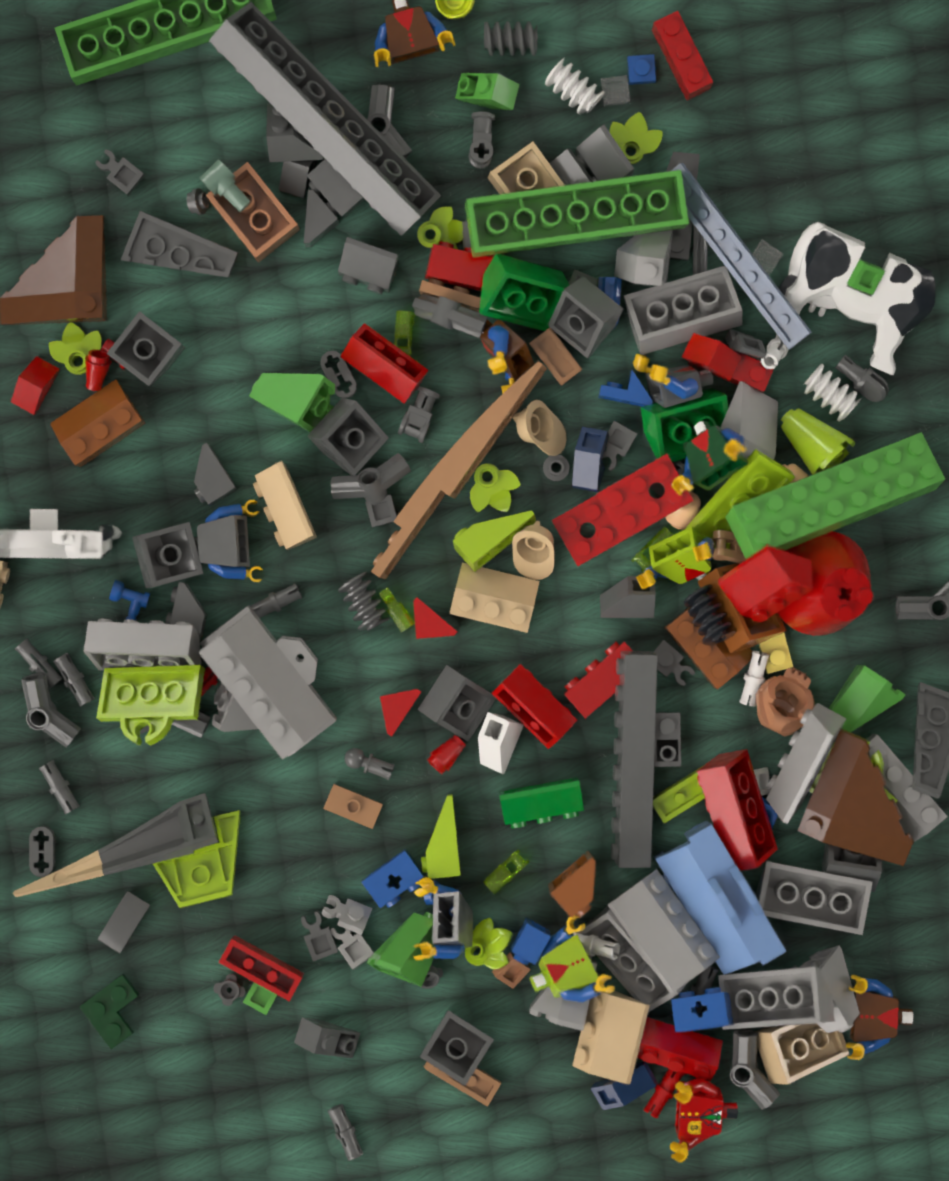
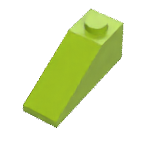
[453,510,536,572]
[421,794,461,879]

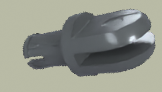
[835,354,889,402]

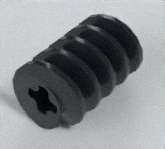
[683,584,736,645]

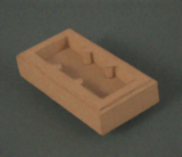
[529,327,582,386]
[323,784,383,829]

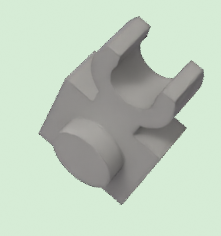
[321,895,372,935]
[331,928,374,970]

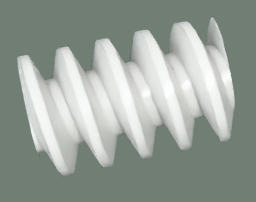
[545,58,605,115]
[803,364,862,422]

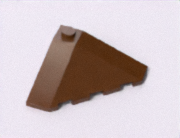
[0,215,107,325]
[798,729,914,866]

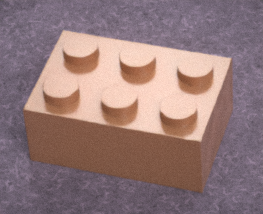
[206,162,300,263]

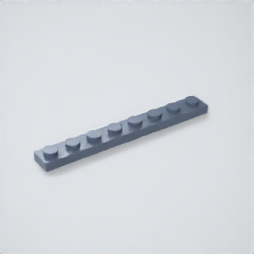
[671,163,812,349]

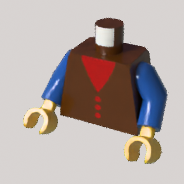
[374,0,456,67]
[480,319,534,393]
[846,975,913,1060]

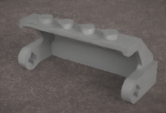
[199,605,337,759]

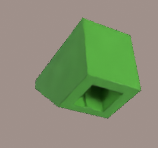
[455,73,520,110]

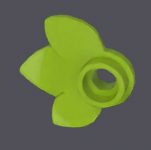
[609,112,662,165]
[417,207,463,249]
[49,322,102,375]
[470,463,520,512]
[465,918,513,969]

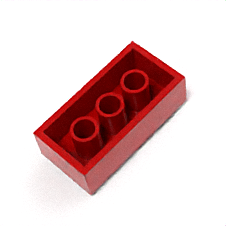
[697,749,778,871]

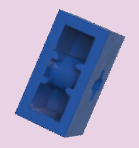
[362,849,424,908]
[511,917,551,966]
[671,988,734,1032]

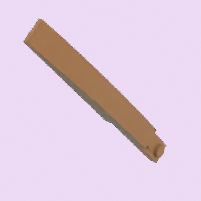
[371,361,547,579]

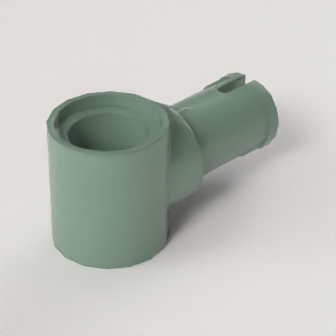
[199,159,251,212]

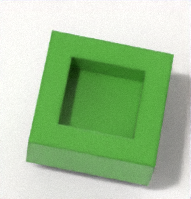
[847,259,885,295]
[243,982,277,1015]

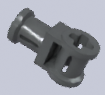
[468,112,495,169]
[398,386,440,443]

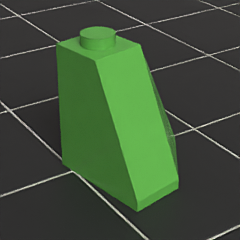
[249,373,335,432]
[828,665,905,732]
[366,912,434,987]

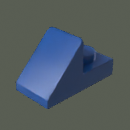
[598,370,653,407]

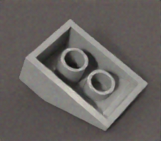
[721,382,778,460]

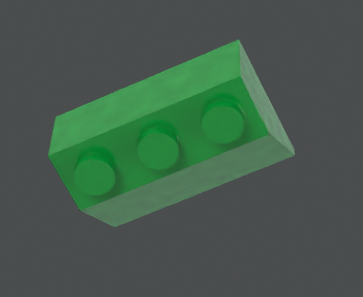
[479,253,569,331]
[641,388,728,462]
[499,777,584,828]

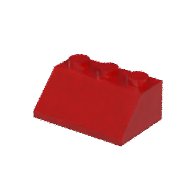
[718,545,813,622]

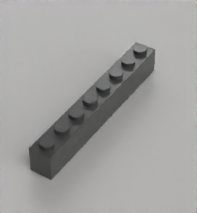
[611,651,657,868]

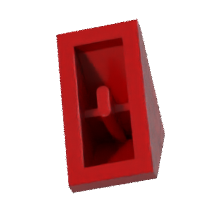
[681,333,742,381]
[11,356,60,415]
[413,597,458,639]
[380,688,422,737]

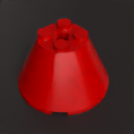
[777,531,873,636]

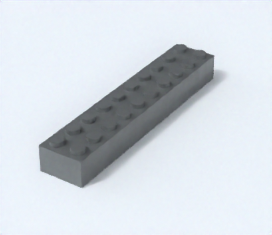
[209,2,441,236]

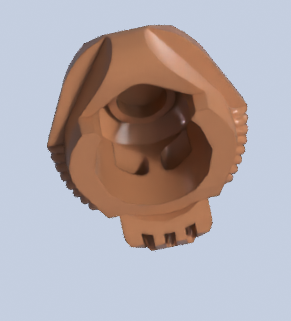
[755,667,815,736]

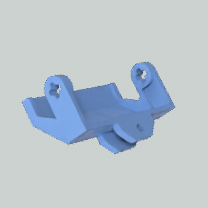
[654,821,786,975]

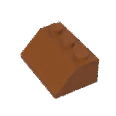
[50,379,146,468]
[697,563,786,653]
[664,607,753,690]
[548,851,595,918]

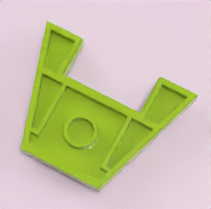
[153,810,241,908]

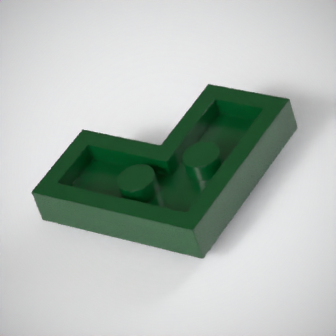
[79,974,139,1049]

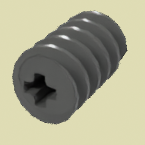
[484,21,537,56]
[338,572,390,631]

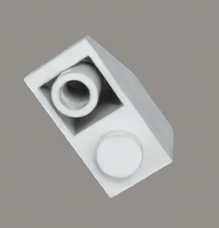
[478,712,524,774]

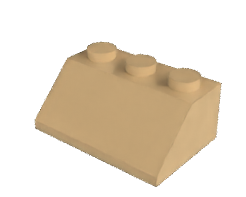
[488,142,565,194]
[253,461,317,550]
[449,562,540,633]
[573,991,650,1084]

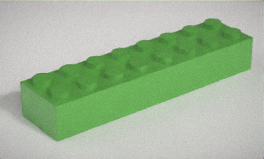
[55,0,277,86]
[465,170,689,257]
[726,432,945,560]

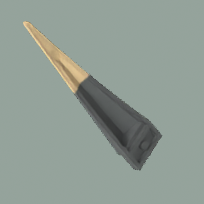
[13,793,218,897]

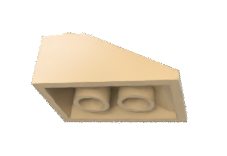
[756,1023,849,1084]

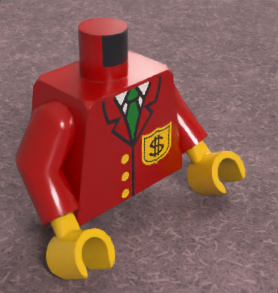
[670,1078,738,1162]

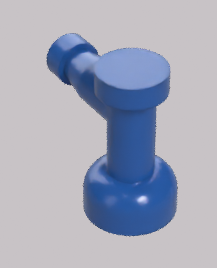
[109,580,151,621]

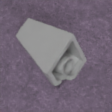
[614,230,673,286]
[212,681,258,732]
[790,945,860,1033]
[529,955,597,1031]

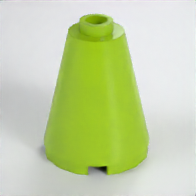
[781,408,855,475]

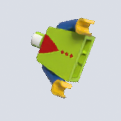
[636,526,714,589]
[530,916,615,1003]

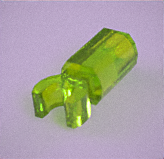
[379,587,415,633]

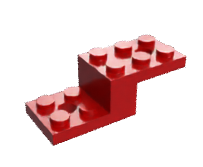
[552,454,694,566]

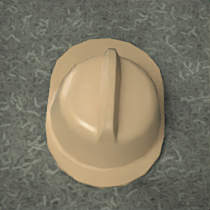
[513,400,566,456]
[512,521,554,580]

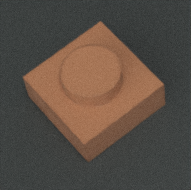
[492,952,531,989]

